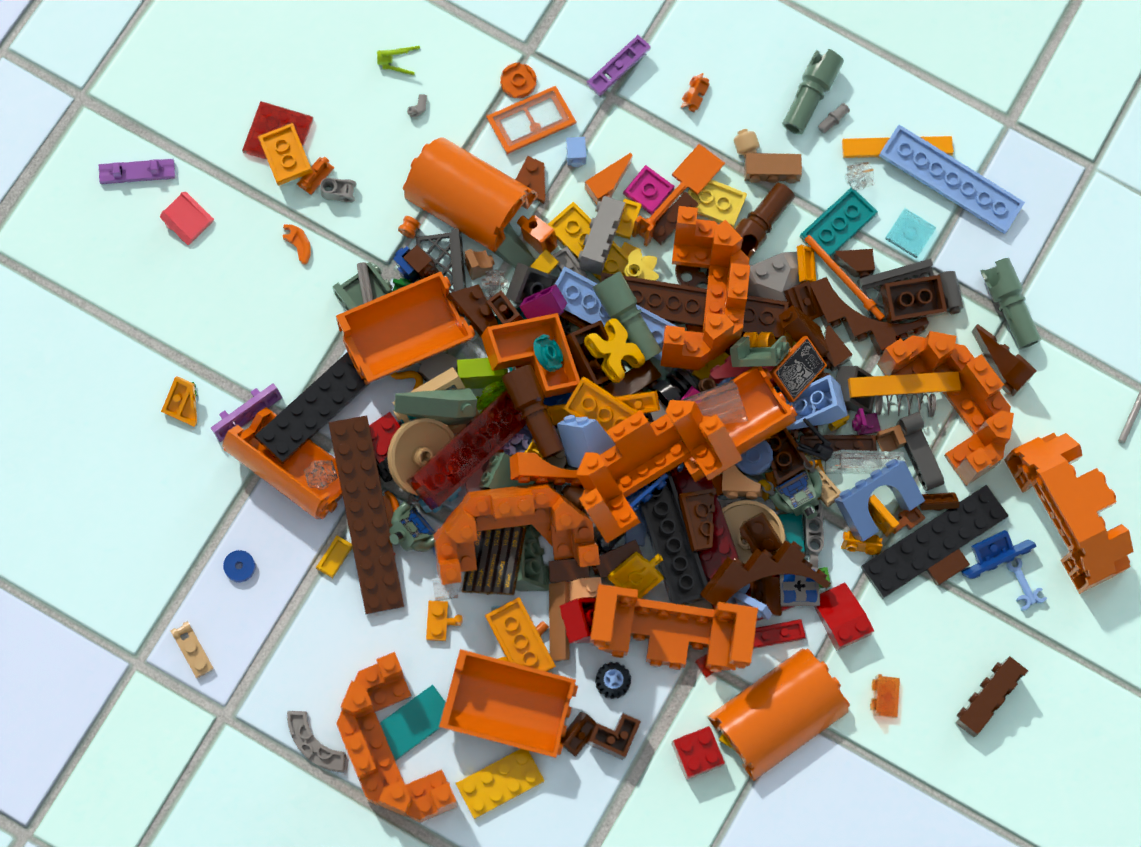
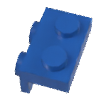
[393,246,419,283]

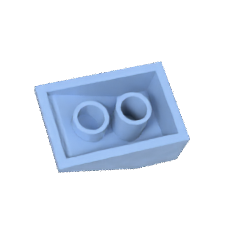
[787,375,848,430]

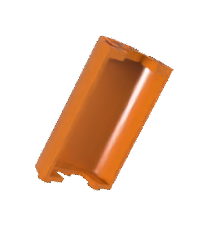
[402,137,538,253]
[336,271,475,384]
[683,366,798,483]
[222,407,342,520]
[707,648,850,781]
[439,649,578,758]

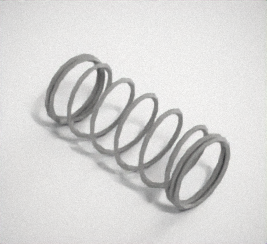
[875,393,936,418]

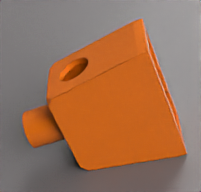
[517,215,558,255]

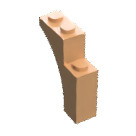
[717,465,763,499]

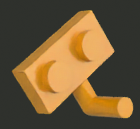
[426,600,463,641]

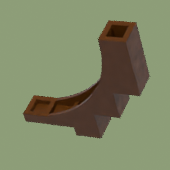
[810,277,929,355]
[700,540,831,607]

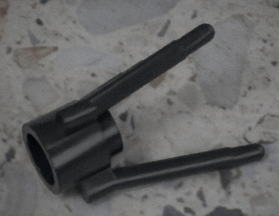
[796,418,833,462]

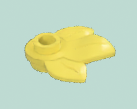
[624,249,659,281]

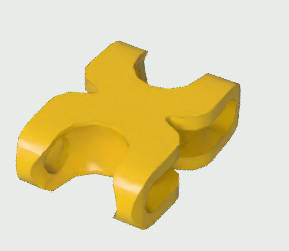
[584,318,645,383]

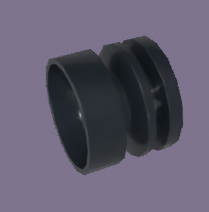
[651,368,701,407]

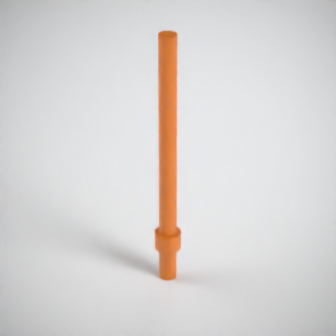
[805,235,885,321]

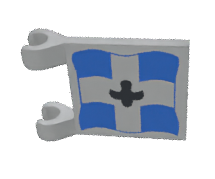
[779,553,820,607]

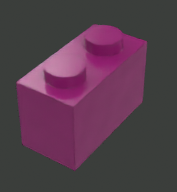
[519,284,567,319]

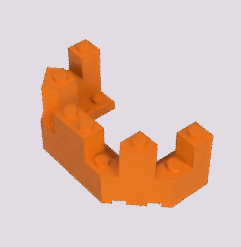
[660,206,750,370]
[877,331,1014,486]
[576,400,742,543]
[1004,433,1134,594]
[433,483,600,585]
[590,584,758,672]
[336,652,457,823]

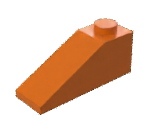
[584,152,633,205]

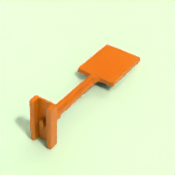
[632,144,725,247]

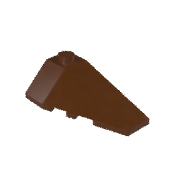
[972,324,1037,396]

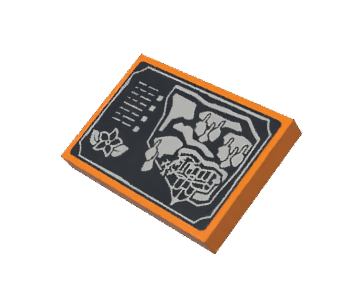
[769,336,827,402]

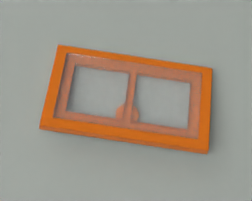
[486,85,577,154]

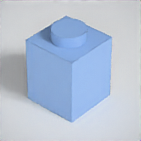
[566,137,587,167]

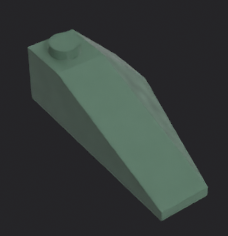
[492,223,535,269]
[394,388,477,425]
[515,525,549,591]

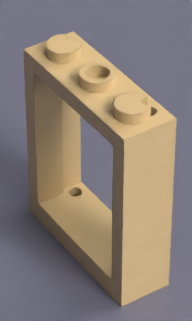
[392,367,482,434]

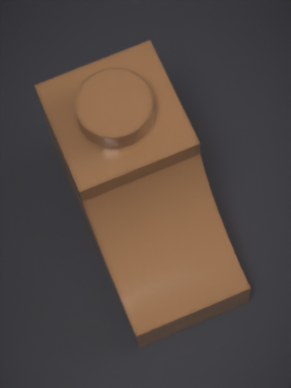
[465,249,495,280]

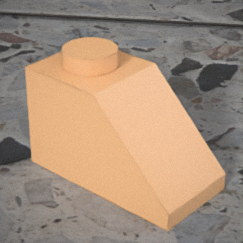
[569,577,602,602]

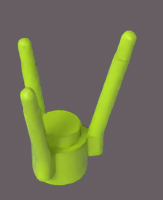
[377,46,420,75]

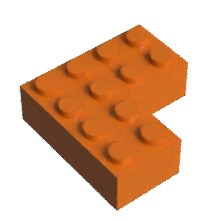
[481,313,580,398]

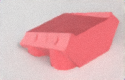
[160,191,214,245]

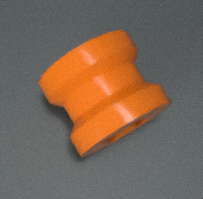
[398,216,421,239]

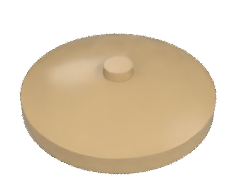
[388,418,460,496]
[722,500,786,564]

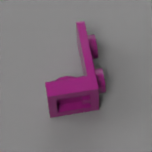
[852,408,881,435]

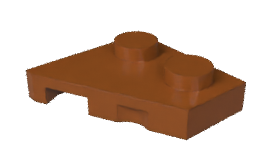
[515,155,545,204]

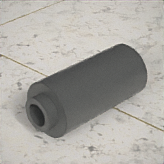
[938,271,964,315]

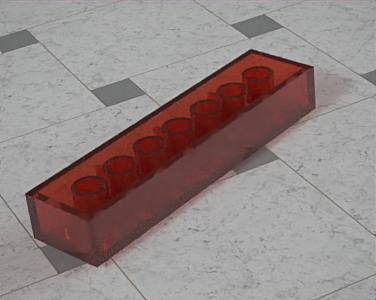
[406,388,526,510]

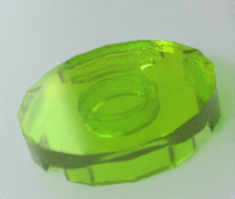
[476,380,506,411]

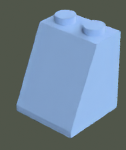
[557,415,615,468]

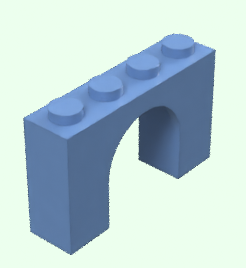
[835,459,925,541]

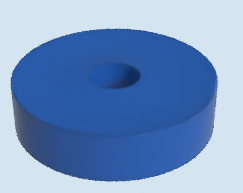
[223,550,255,582]

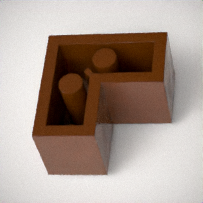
[586,713,641,760]

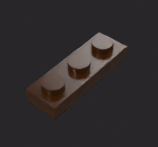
[652,191,699,245]

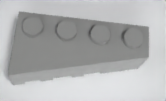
[577,196,625,276]

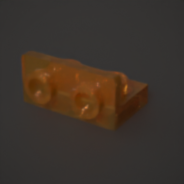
[870,674,900,718]

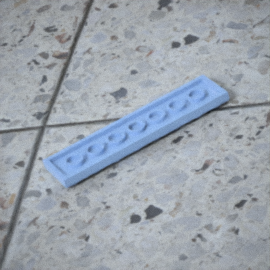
[879,124,1025,234]
[555,266,682,369]

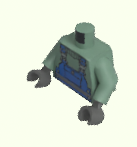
[761,458,823,520]
[389,494,436,552]

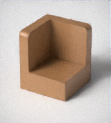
[876,425,906,454]

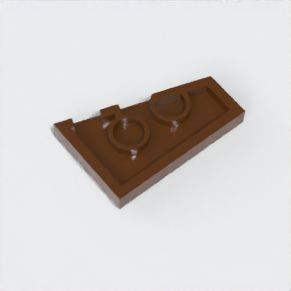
[446,284,499,337]
[678,488,716,552]

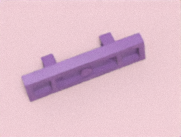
[587,35,651,96]
[98,158,176,184]
[210,383,283,442]

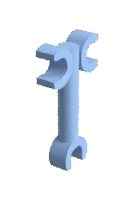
[1006,558,1047,611]

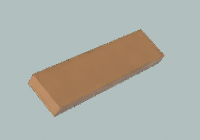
[549,581,570,662]

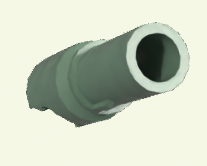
[782,48,844,135]
[980,258,1041,349]
[592,271,662,361]

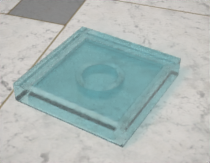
[885,208,937,259]

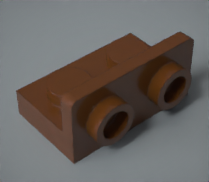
[739,512,783,554]

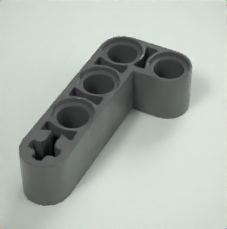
[896,412,945,491]

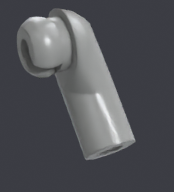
[407,94,427,118]

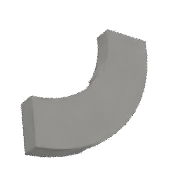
[287,711,345,773]

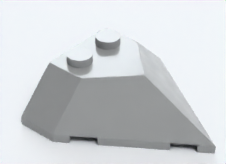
[747,252,802,308]

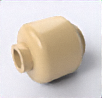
[733,129,760,158]

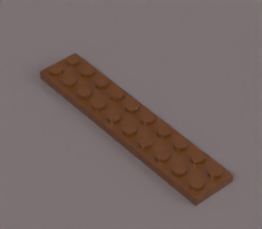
[600,272,789,339]
[328,415,404,615]

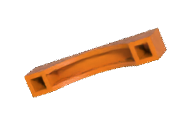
[509,452,582,486]

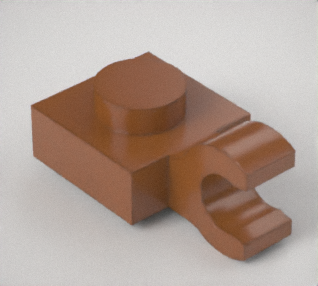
[893,506,926,534]

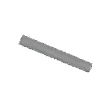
[1118,391,1141,444]

